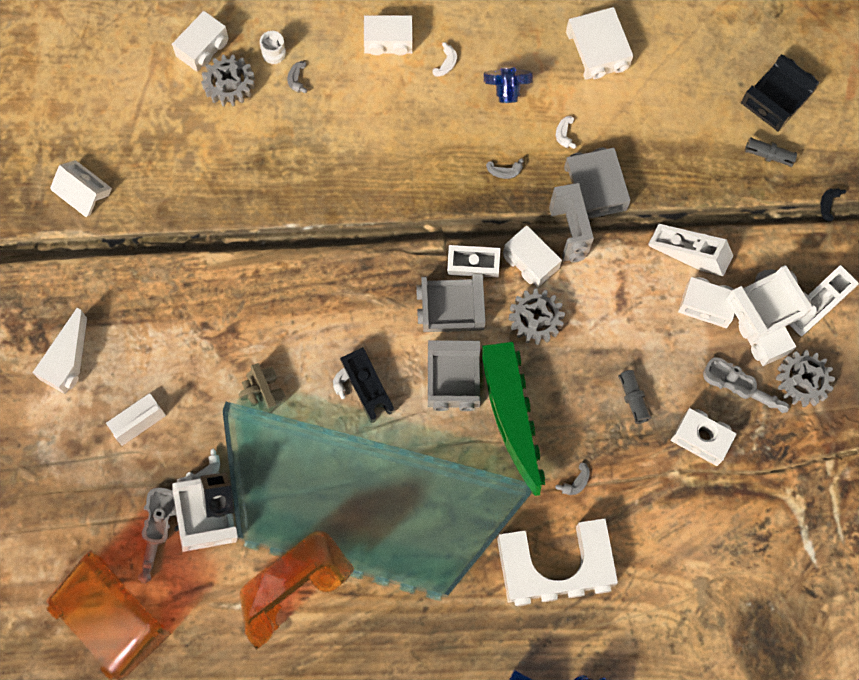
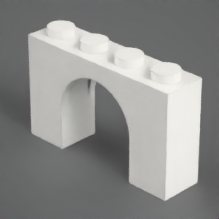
[497,519,618,606]

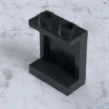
[741,54,819,132]

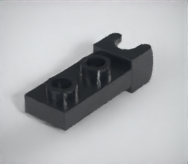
[340,347,395,423]

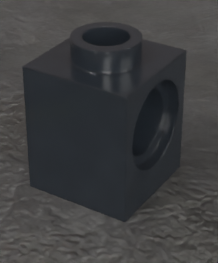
[200,472,234,518]

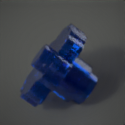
[484,66,533,103]

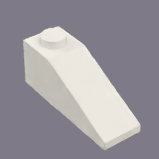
[649,224,733,276]
[789,265,859,337]
[33,308,87,394]

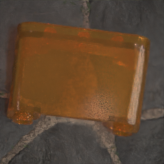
[239,531,355,650]
[46,550,171,680]

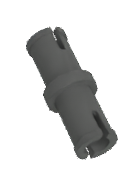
[745,137,797,167]
[618,370,651,424]

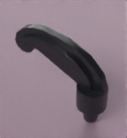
[820,188,846,221]

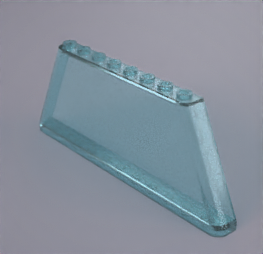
[222,402,531,601]

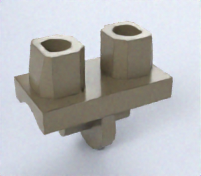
[239,363,286,416]

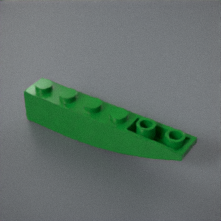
[482,342,545,496]

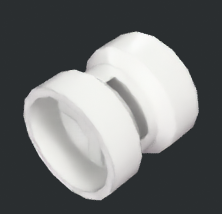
[260,31,286,64]

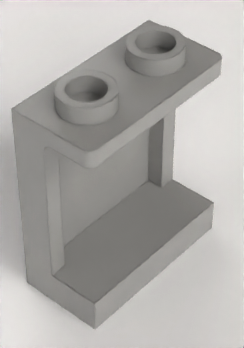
[564,147,631,219]
[549,183,594,263]
[416,274,485,332]
[428,340,481,411]

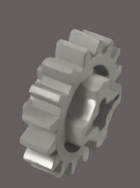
[201,55,255,106]
[509,288,565,345]
[776,350,835,407]

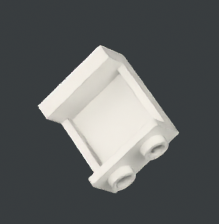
[566,7,633,80]
[726,265,812,342]
[172,472,238,552]

